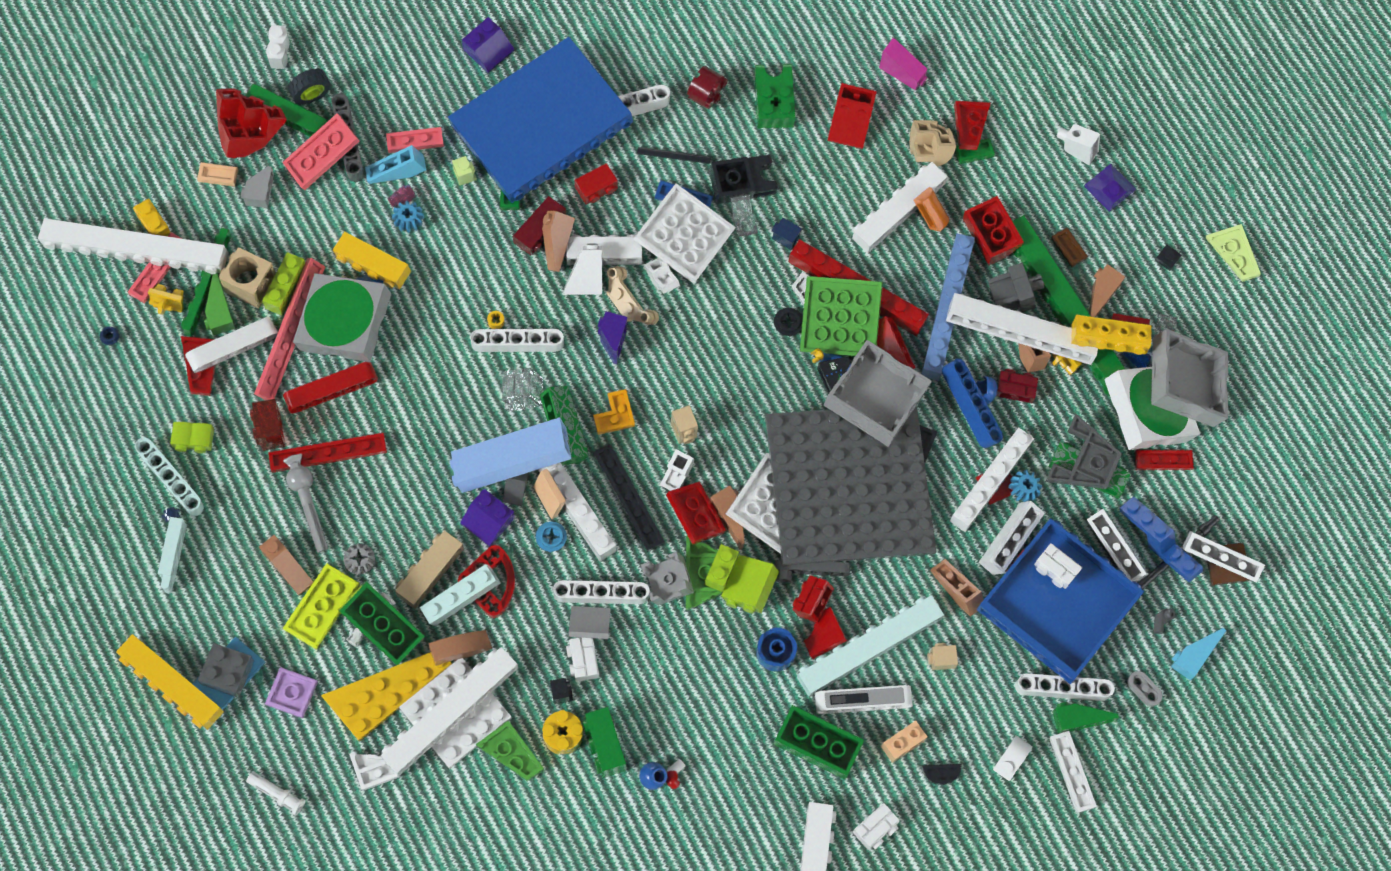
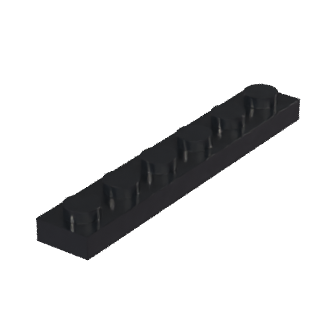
[593,444,665,552]

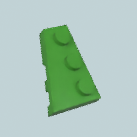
[476,721,544,782]

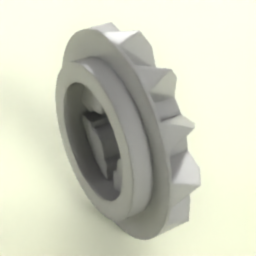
[343,543,375,574]

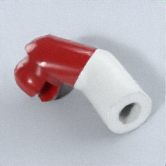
[666,759,685,789]

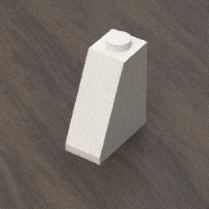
[564,243,602,295]

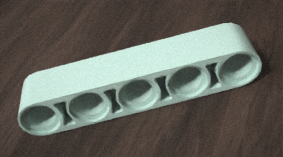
[135,438,204,516]

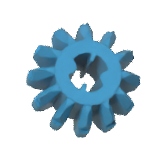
[392,200,424,233]
[1008,470,1042,502]

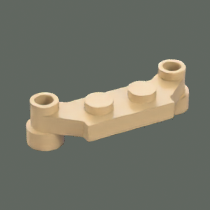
[606,266,659,325]

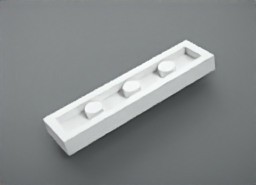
[1049,731,1097,814]

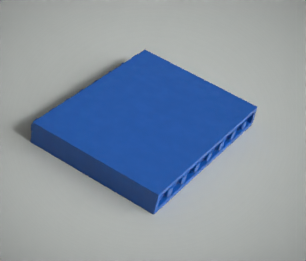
[448,37,633,203]

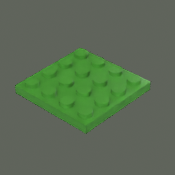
[800,276,883,356]

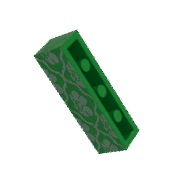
[540,386,589,465]
[1048,442,1131,499]

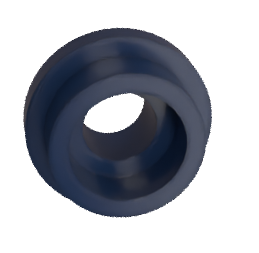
[100,327,119,345]
[161,507,180,523]

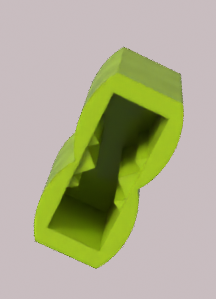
[170,422,214,453]

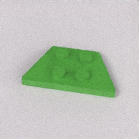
[686,535,723,610]

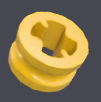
[487,311,505,329]

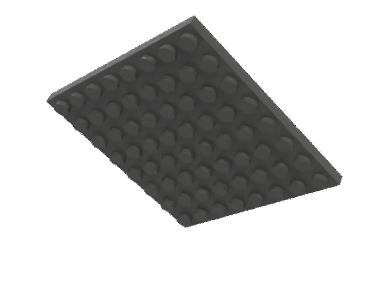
[765,406,937,566]

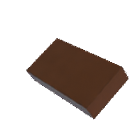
[1051,228,1088,268]

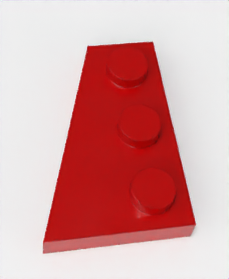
[181,336,216,396]

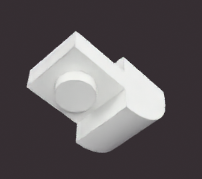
[644,258,680,294]
[993,735,1033,781]

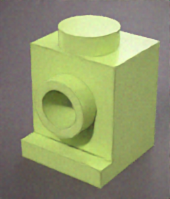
[452,156,477,186]

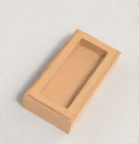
[197,162,238,187]

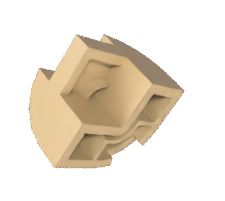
[909,120,956,167]

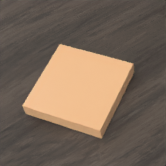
[533,469,566,519]

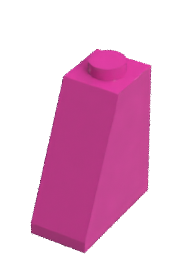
[879,38,927,91]

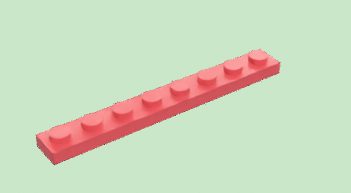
[254,258,325,402]

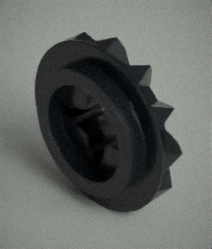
[774,308,803,337]

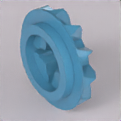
[536,522,567,552]

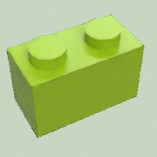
[705,544,739,592]

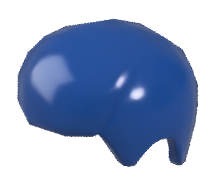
[976,376,998,404]

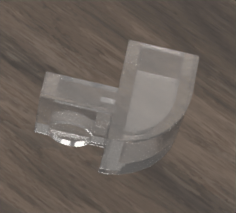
[730,194,758,237]

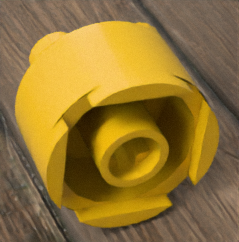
[542,710,583,754]

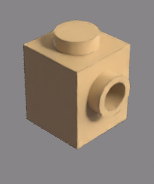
[927,643,958,670]

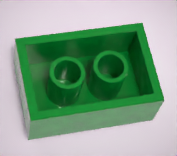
[582,707,626,778]

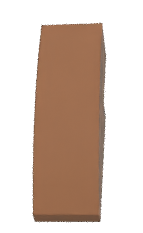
[429,630,492,666]

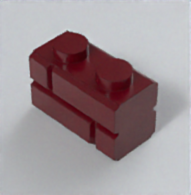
[997,369,1039,403]

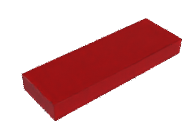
[1134,450,1194,470]

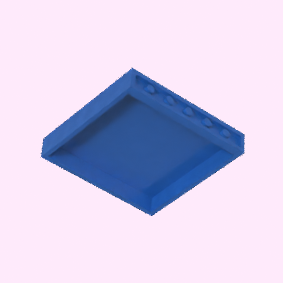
[977,518,1144,684]

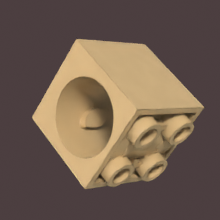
[219,247,276,309]

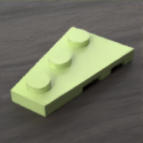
[1206,224,1261,282]

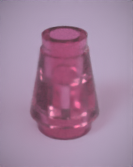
[387,184,416,208]

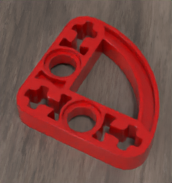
[458,545,515,618]

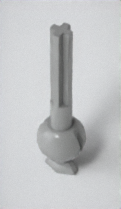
[283,454,328,553]

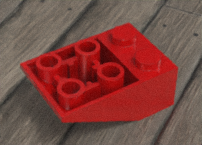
[827,83,877,149]

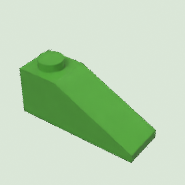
[204,273,235,336]

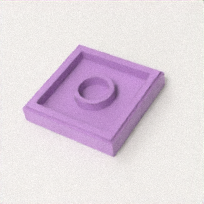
[265,667,318,719]

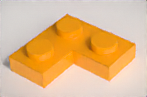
[593,389,635,435]

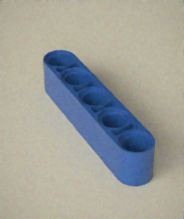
[942,359,1003,449]

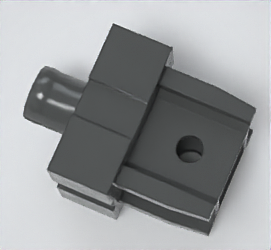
[988,263,1045,312]

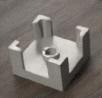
[641,552,694,606]

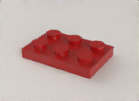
[666,481,727,545]

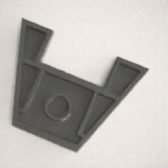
[1045,414,1122,489]

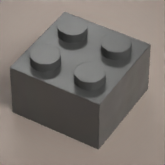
[198,643,254,698]

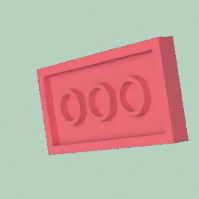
[282,113,360,190]

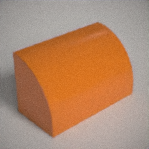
[913,187,950,232]

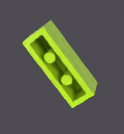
[262,252,305,316]

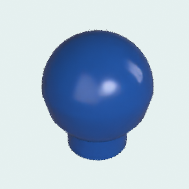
[639,762,667,790]

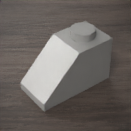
[241,166,274,208]

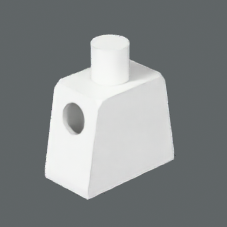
[1057,124,1100,165]

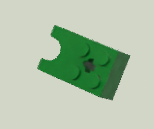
[754,64,795,128]

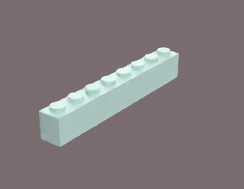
[797,595,944,697]

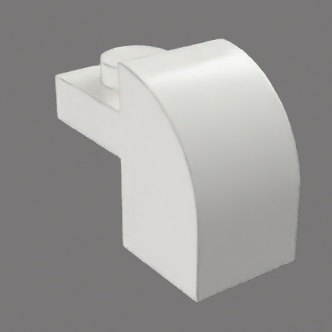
[660,449,694,491]

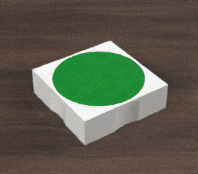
[1104,367,1200,450]

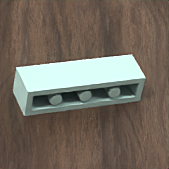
[420,564,501,626]

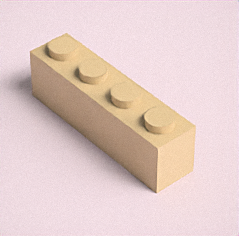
[395,530,464,609]

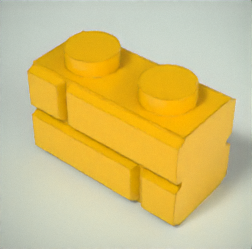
[133,199,171,237]

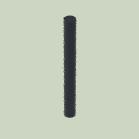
[637,147,711,164]

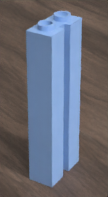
[450,418,571,493]

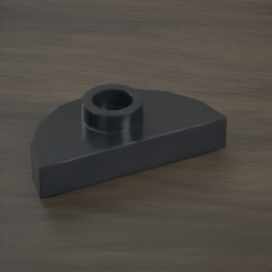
[921,764,962,785]

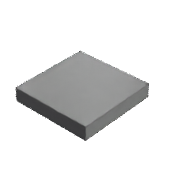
[569,606,611,639]

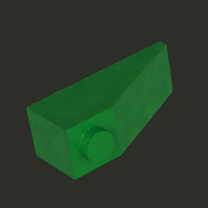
[1052,702,1119,734]

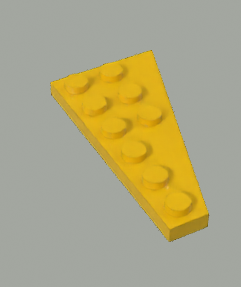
[321,652,452,742]

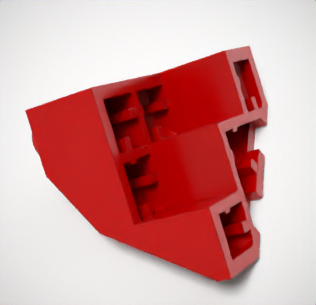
[216,88,286,158]

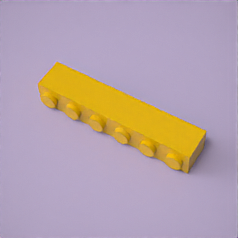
[116,634,224,730]

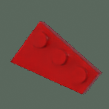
[954,101,991,150]

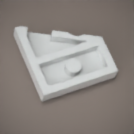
[349,753,401,791]

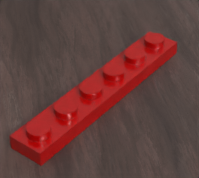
[268,433,387,473]

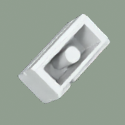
[1034,543,1082,589]
[566,638,599,682]
[853,803,900,850]

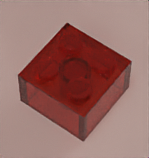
[249,399,286,451]

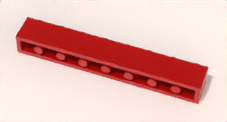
[788,239,929,337]

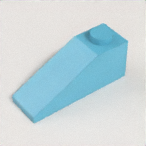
[365,145,426,184]
[1171,628,1226,680]

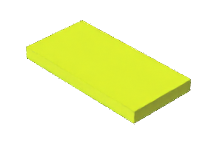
[283,563,360,650]

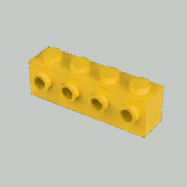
[333,231,411,290]
[1071,315,1151,355]

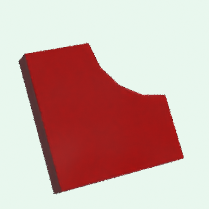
[804,607,847,659]

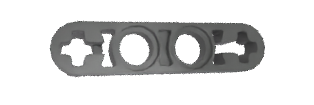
[774,559,850,583]

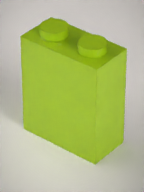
[721,554,779,614]

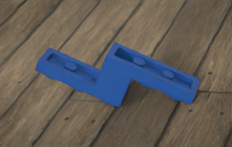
[1120,496,1203,583]

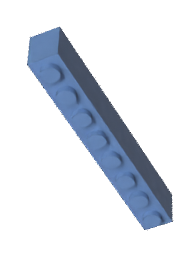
[921,233,975,381]

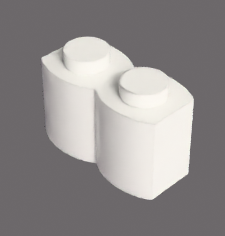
[266,25,290,69]

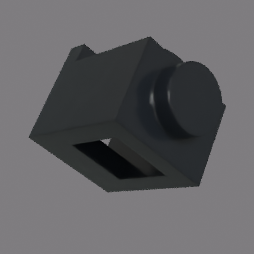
[550,678,573,705]

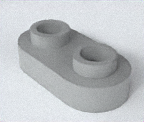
[1127,671,1162,707]

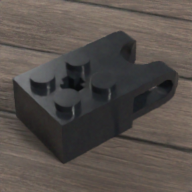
[709,155,779,205]

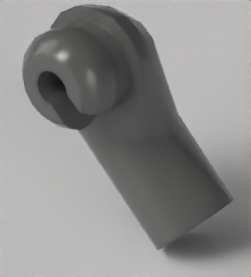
[1153,608,1175,634]

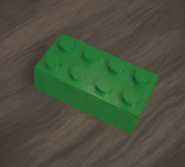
[338,581,425,665]
[773,705,864,780]

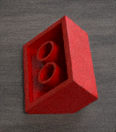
[963,196,1024,266]

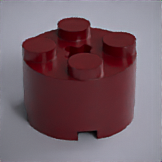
[687,66,728,109]

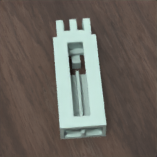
[158,517,187,594]

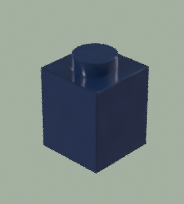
[772,218,802,250]

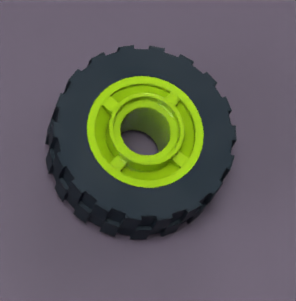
[288,68,331,105]

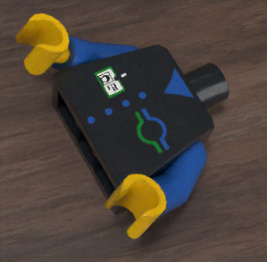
[810,349,851,394]

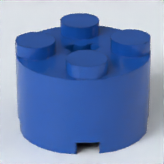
[756,628,797,672]

